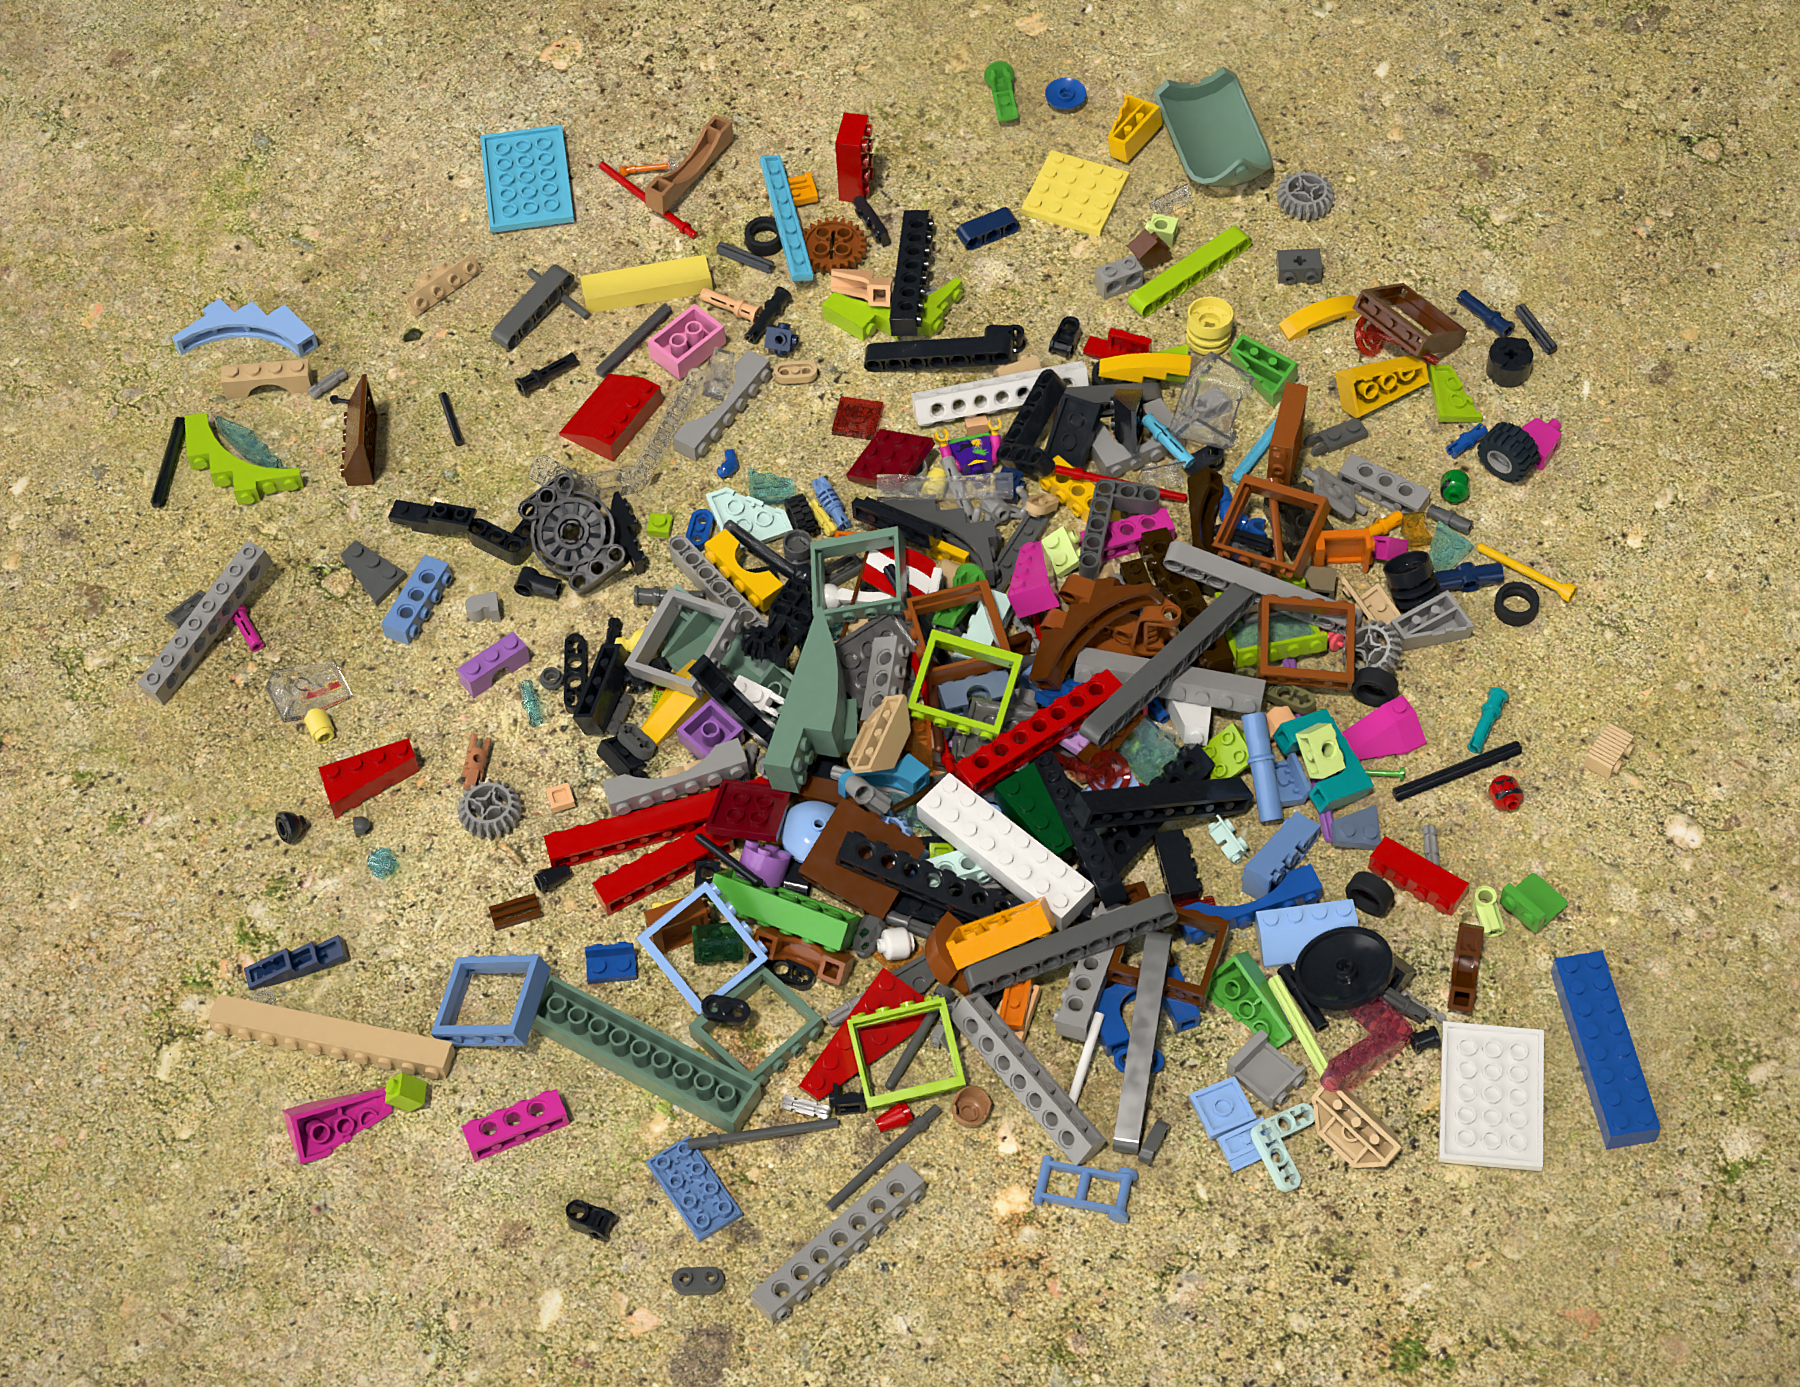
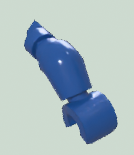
[1218,485,1268,537]

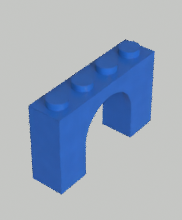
[1096,965,1200,1057]

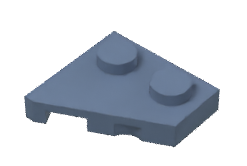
[1331,806,1381,850]

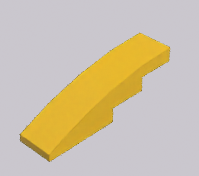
[1099,353,1191,383]

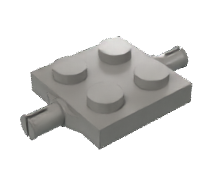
[1302,466,1368,519]

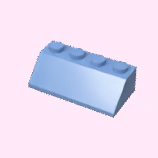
[1254,899,1358,968]

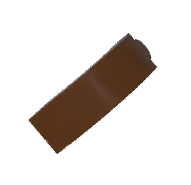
[1447,922,1484,1013]

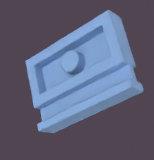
[1216,1117,1277,1173]

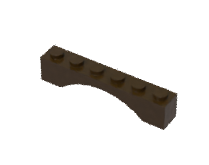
[1187,466,1224,597]

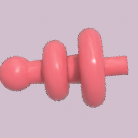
[1320,630,1344,651]

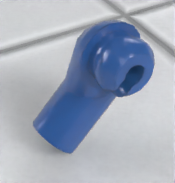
[717,449,738,478]

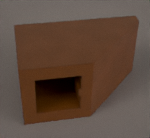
[1127,228,1173,267]

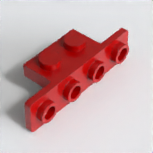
[1083,327,1152,359]

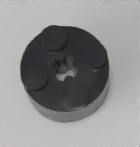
[1486,337,1533,388]

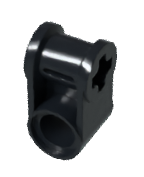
[1048,316,1080,359]
[984,324,1025,353]
[1181,443,1224,476]
[565,1199,617,1242]

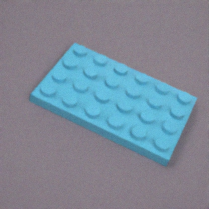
[480,125,574,233]

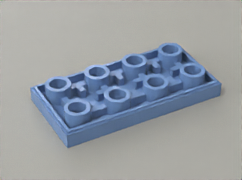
[646,1136,743,1243]

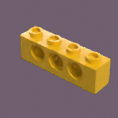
[1039,455,1121,523]

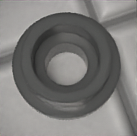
[540,667,563,689]

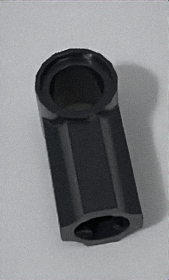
[513,566,562,599]

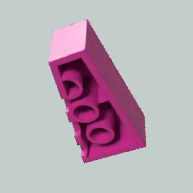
[1007,540,1060,619]

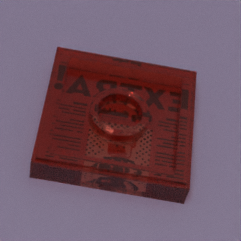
[832,396,884,440]

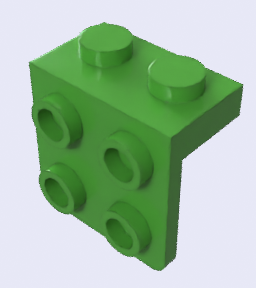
[1499,873,1568,934]

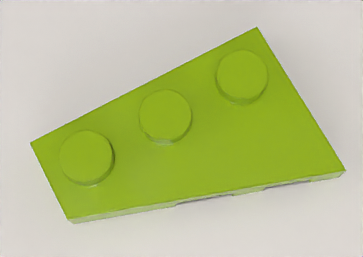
[1428,364,1483,423]

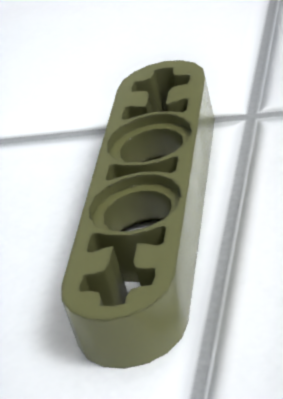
[1234,666,1316,715]

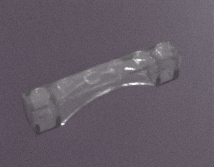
[876,473,1013,501]

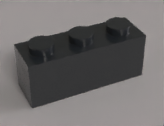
[1153,829,1202,906]

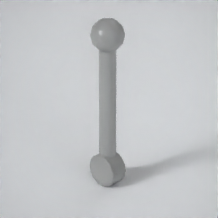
[1401,990,1446,1024]

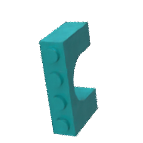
[1272,708,1374,814]

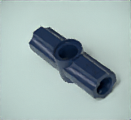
[1433,562,1504,593]

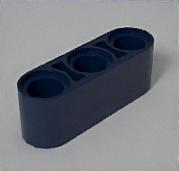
[956,207,1020,250]

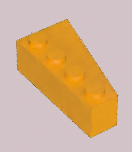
[945,896,1056,970]

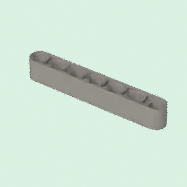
[669,535,768,634]

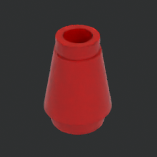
[875,1102,914,1133]

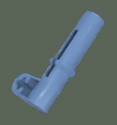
[1241,712,1284,822]

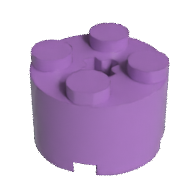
[736,839,792,887]

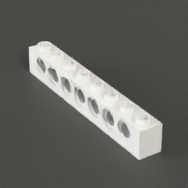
[911,361,1089,426]

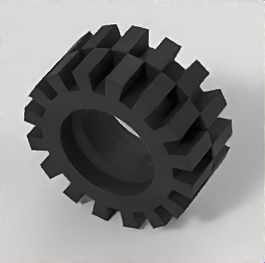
[784,494,816,534]

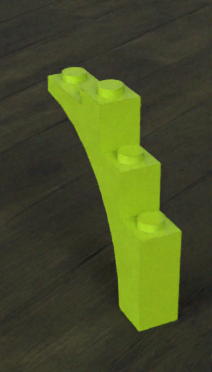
[822,276,963,342]
[185,412,304,505]

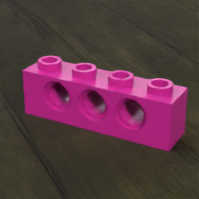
[1080,507,1175,562]
[461,1089,569,1162]

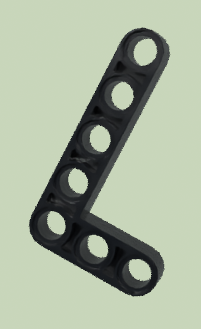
[996,369,1066,477]
[468,480,571,566]

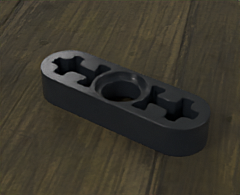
[748,952,815,991]

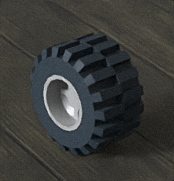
[1477,422,1540,482]

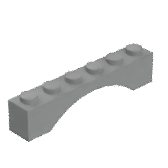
[673,350,771,462]
[602,738,749,816]

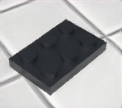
[1044,393,1104,469]

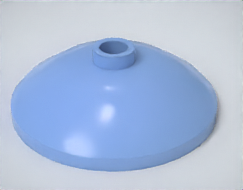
[780,801,836,863]

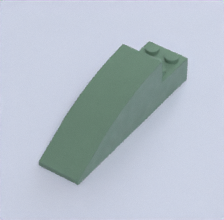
[763,606,846,793]

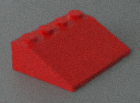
[559,374,663,462]

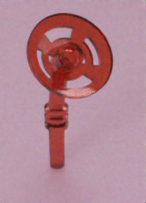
[1354,316,1440,366]
[1045,748,1131,790]

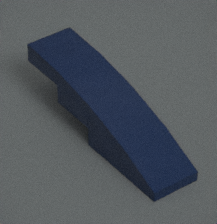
[244,935,348,990]

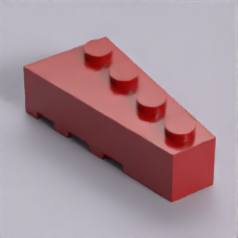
[318,738,419,819]

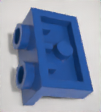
[585,942,637,984]

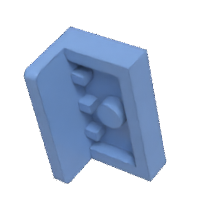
[1273,752,1311,807]

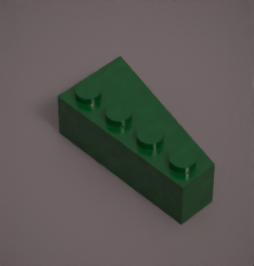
[994,762,1073,862]

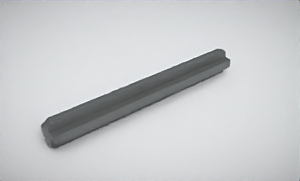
[595,303,672,378]

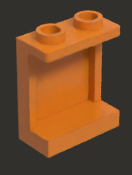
[1311,529,1375,573]

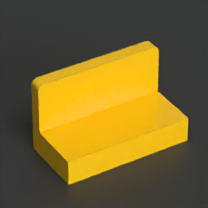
[925,539,973,565]

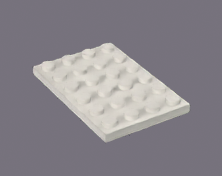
[1438,1021,1544,1171]

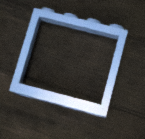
[636,881,768,1015]

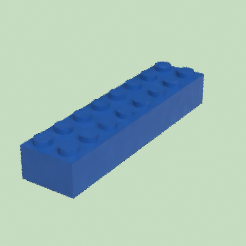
[1550,950,1661,1150]

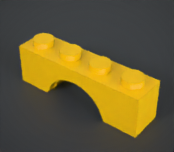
[704,528,784,612]

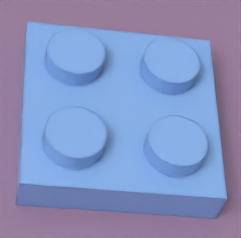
[1189,1076,1257,1141]

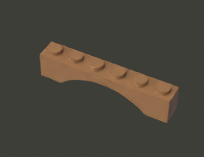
[645,115,733,215]

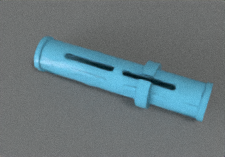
[1141,413,1196,469]

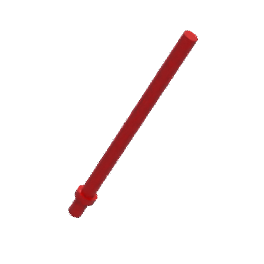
[598,161,698,239]
[908,652,956,774]

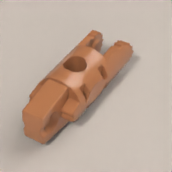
[461,733,492,791]

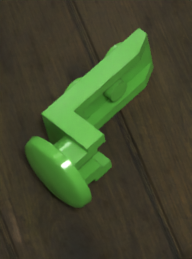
[984,61,1019,122]
[933,563,987,629]

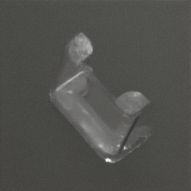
[1169,351,1255,450]

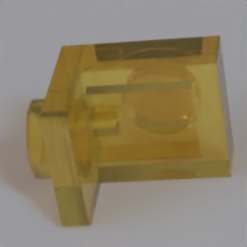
[1400,511,1432,547]

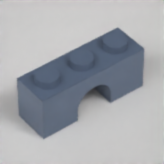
[938,670,1014,717]

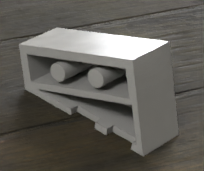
[1390,590,1474,650]

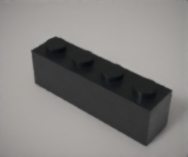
[572,643,630,735]

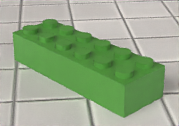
[706,868,862,952]

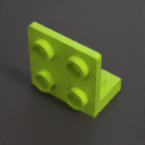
[1201,723,1251,779]

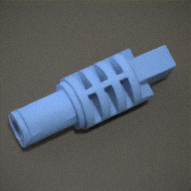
[812,476,851,531]

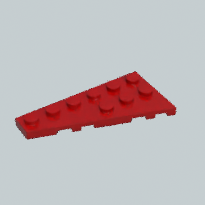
[798,967,940,1102]

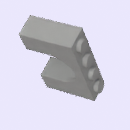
[1089,398,1186,478]

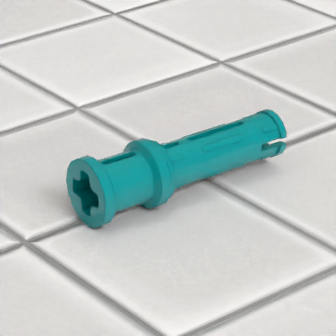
[1467,687,1509,754]

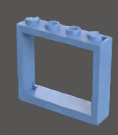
[431,954,551,1046]

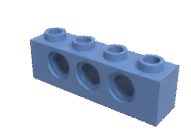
[381,555,452,645]

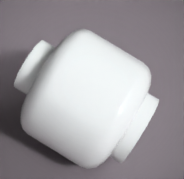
[877,927,915,961]

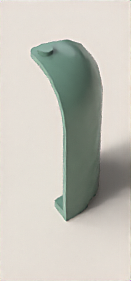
[1153,67,1273,188]

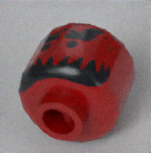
[1488,775,1524,811]

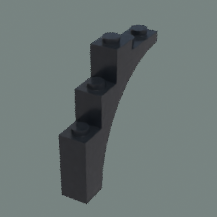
[688,654,817,773]

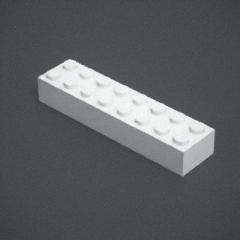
[916,773,1095,931]

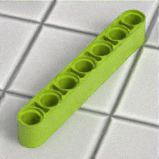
[1128,225,1252,318]

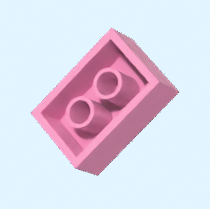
[647,304,726,380]

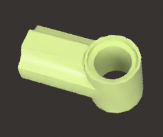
[1471,886,1505,939]

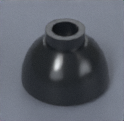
[275,811,307,844]

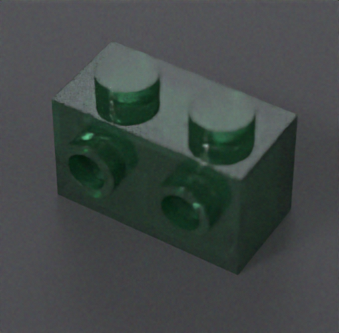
[691,921,743,964]

